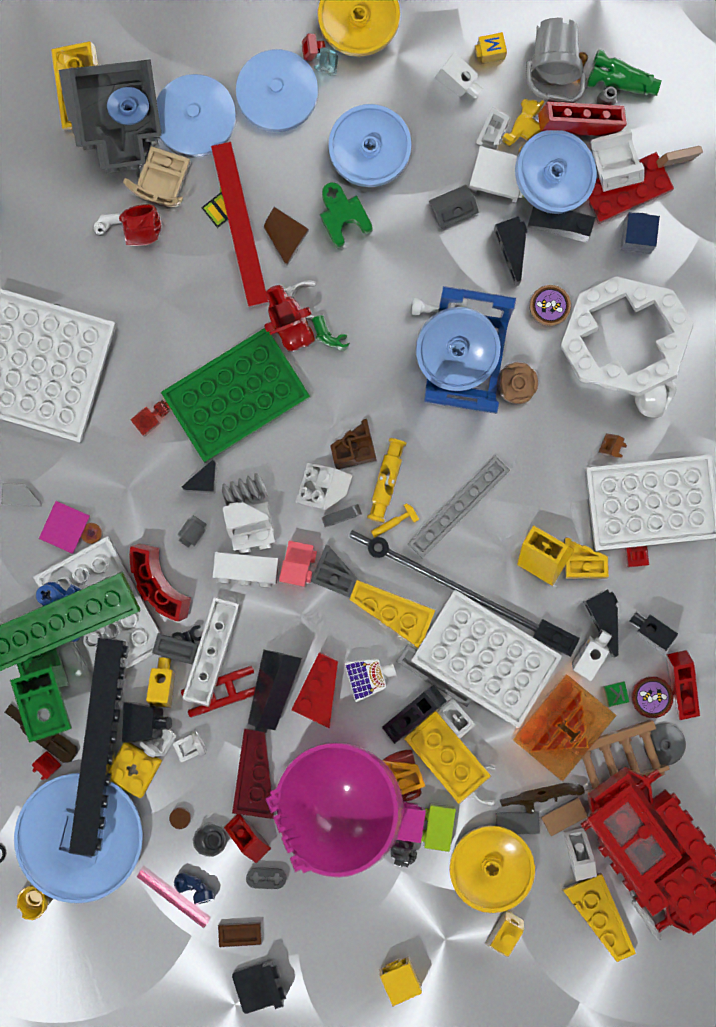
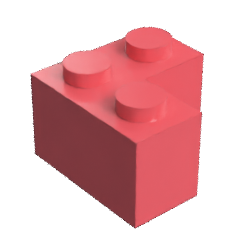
[279,541,317,587]

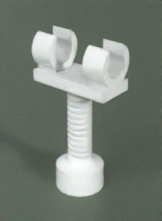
[411,298,468,316]

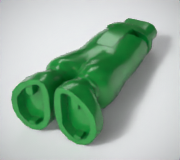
[587,49,662,96]

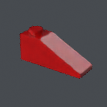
[666,650,700,720]

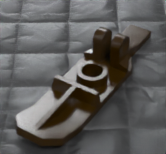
[4,704,77,763]
[500,783,585,814]

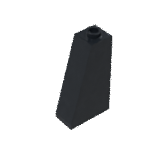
[248,649,302,733]

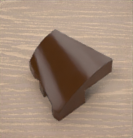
[263,207,309,265]
[330,419,377,470]

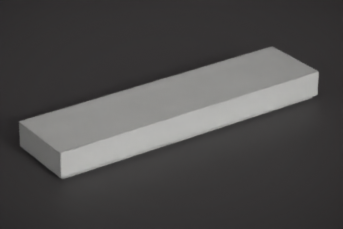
[396,644,472,707]

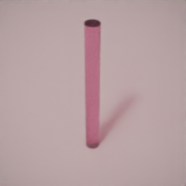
[136,870,209,929]

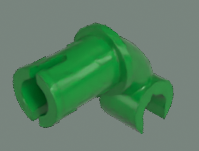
[312,315,350,351]

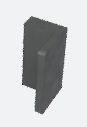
[429,185,479,229]

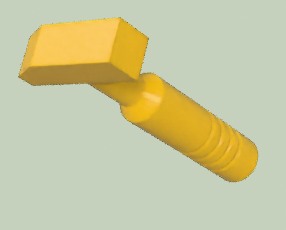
[371,503,419,538]

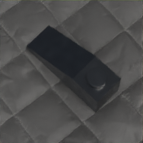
[528,206,596,243]
[494,216,528,287]
[583,589,619,658]
[382,685,447,744]

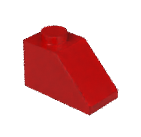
[224,814,271,863]

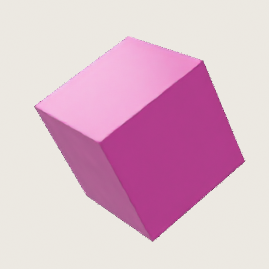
[397,802,426,843]

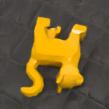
[502,99,544,153]

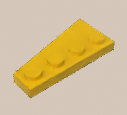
[349,580,435,648]

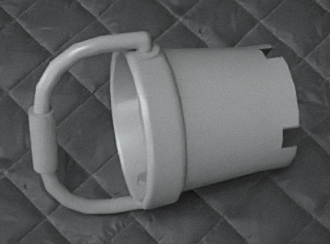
[526,17,586,103]

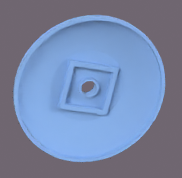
[14,773,143,903]

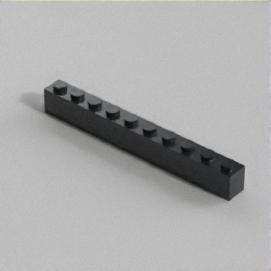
[69,638,129,856]

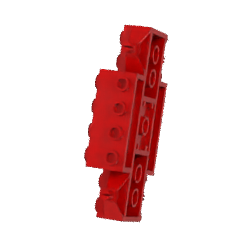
[580,766,716,935]

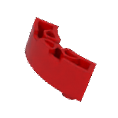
[129,544,191,622]

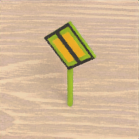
[201,187,228,229]

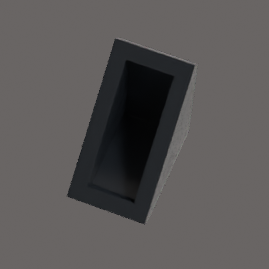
[181,460,218,493]

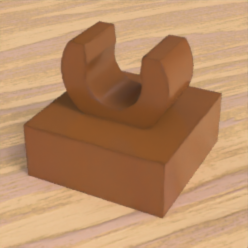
[599,433,627,458]

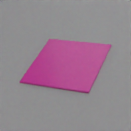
[39,501,90,554]

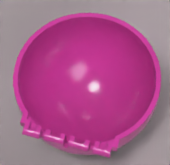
[266,743,404,877]

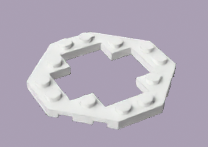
[561,276,694,397]

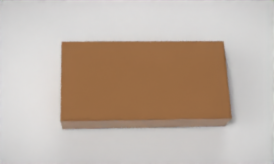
[656,146,703,168]
[541,797,588,836]

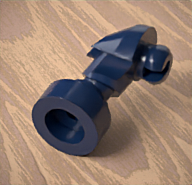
[174,873,215,905]

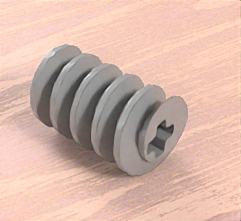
[222,473,268,506]

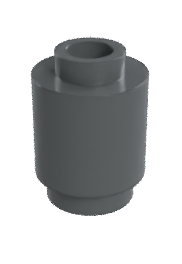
[177,515,207,548]

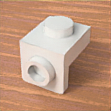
[139,730,177,757]

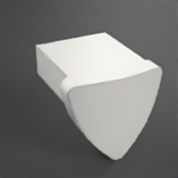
[172,730,206,763]

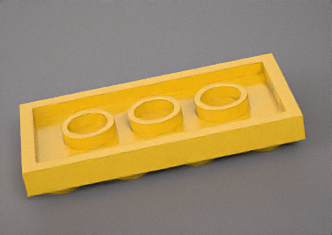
[404,711,492,804]

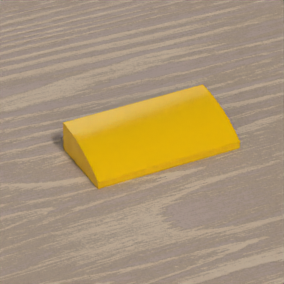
[51,41,98,130]

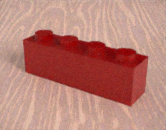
[538,101,627,136]

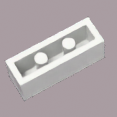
[213,552,279,588]

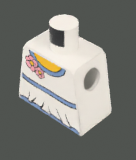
[572,630,612,681]

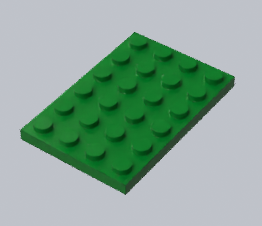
[161,328,311,463]

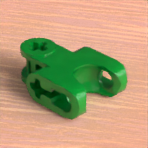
[319,182,373,249]

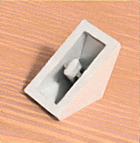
[476,107,511,150]
[437,698,476,738]

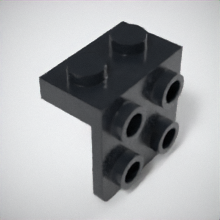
[232,959,287,1014]

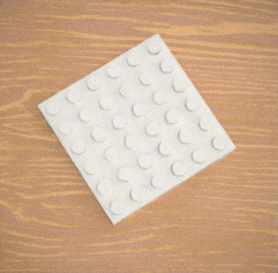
[0,289,116,443]

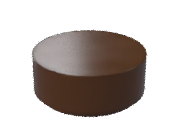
[169,807,191,829]

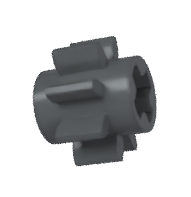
[390,840,417,867]

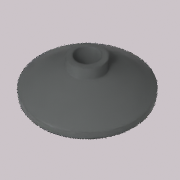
[643,723,686,765]

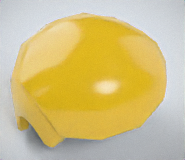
[16,885,49,921]

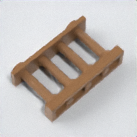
[571,720,670,794]

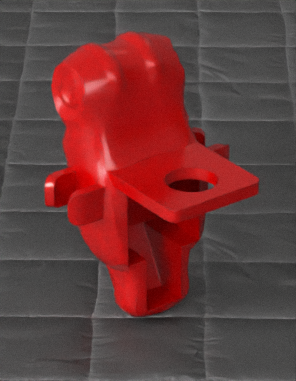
[264,285,315,351]

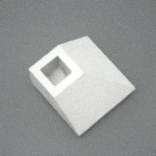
[296,463,352,510]

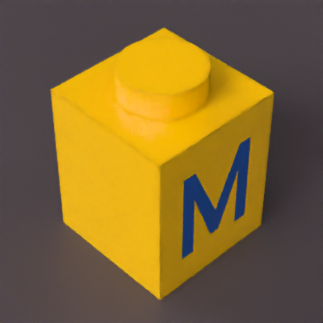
[475,32,507,64]

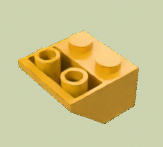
[517,525,574,586]

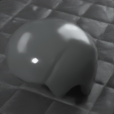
[193,824,227,857]

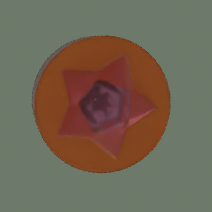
[81,523,103,544]

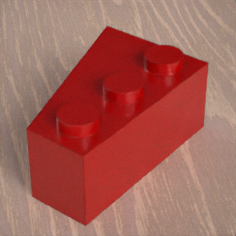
[291,652,338,728]

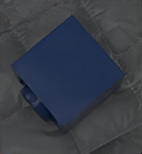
[620,212,660,254]

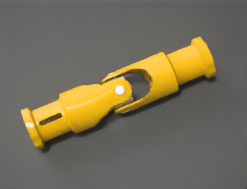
[367,438,407,523]

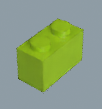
[421,803,456,852]

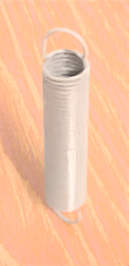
[630,893,662,940]

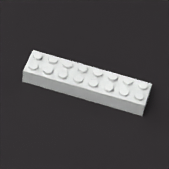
[183,598,240,707]

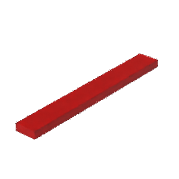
[211,142,269,307]

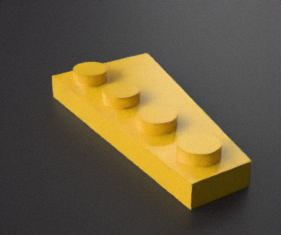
[562,873,636,962]

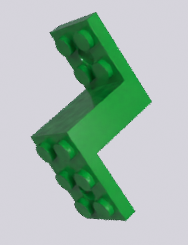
[10,647,72,743]

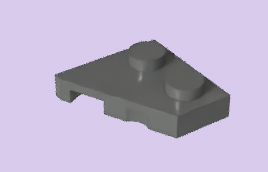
[311,545,357,598]

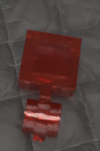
[130,400,171,436]

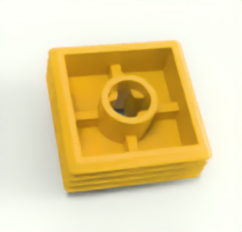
[109,743,162,798]

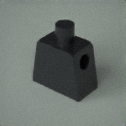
[629,612,678,654]
[122,702,172,743]

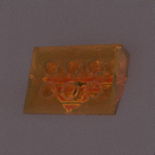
[512,674,617,782]

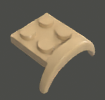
[123,146,191,207]

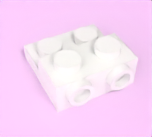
[231,502,276,554]

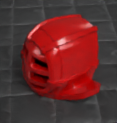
[119,204,161,246]

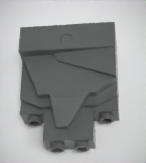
[59,59,162,173]

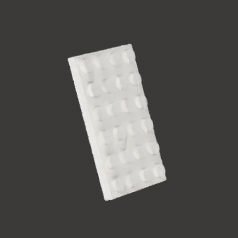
[585,455,716,551]
[34,536,161,684]
[411,590,562,728]

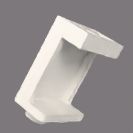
[591,130,644,192]
[469,146,523,203]

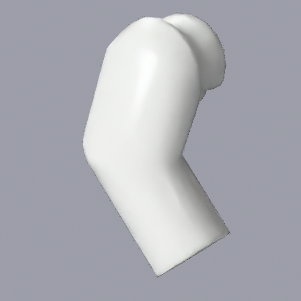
[94,213,122,235]

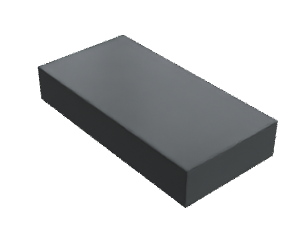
[152,633,199,665]
[496,811,540,834]

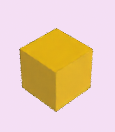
[379,956,422,1006]

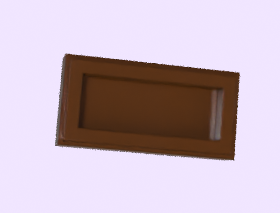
[218,922,262,947]

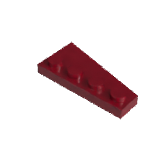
[232,728,274,819]

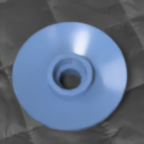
[107,87,149,125]

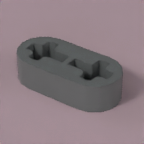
[321,504,362,528]
[246,868,287,889]

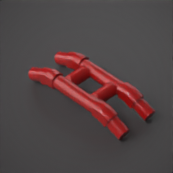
[181,666,256,718]

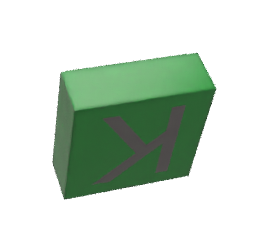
[603,681,630,707]

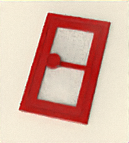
[586,784,683,893]

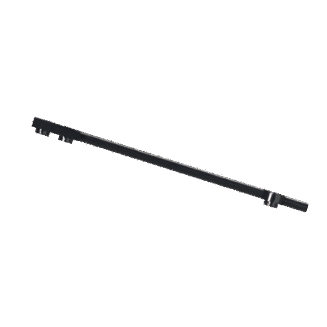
[349,530,580,657]

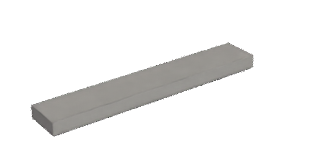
[408,455,510,558]

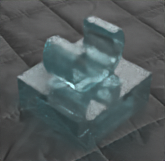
[314,47,338,75]

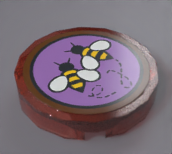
[631,676,674,718]

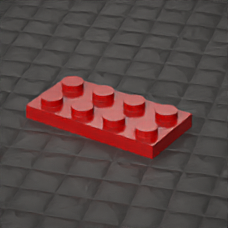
[587,152,674,224]

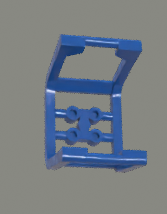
[424,286,516,414]

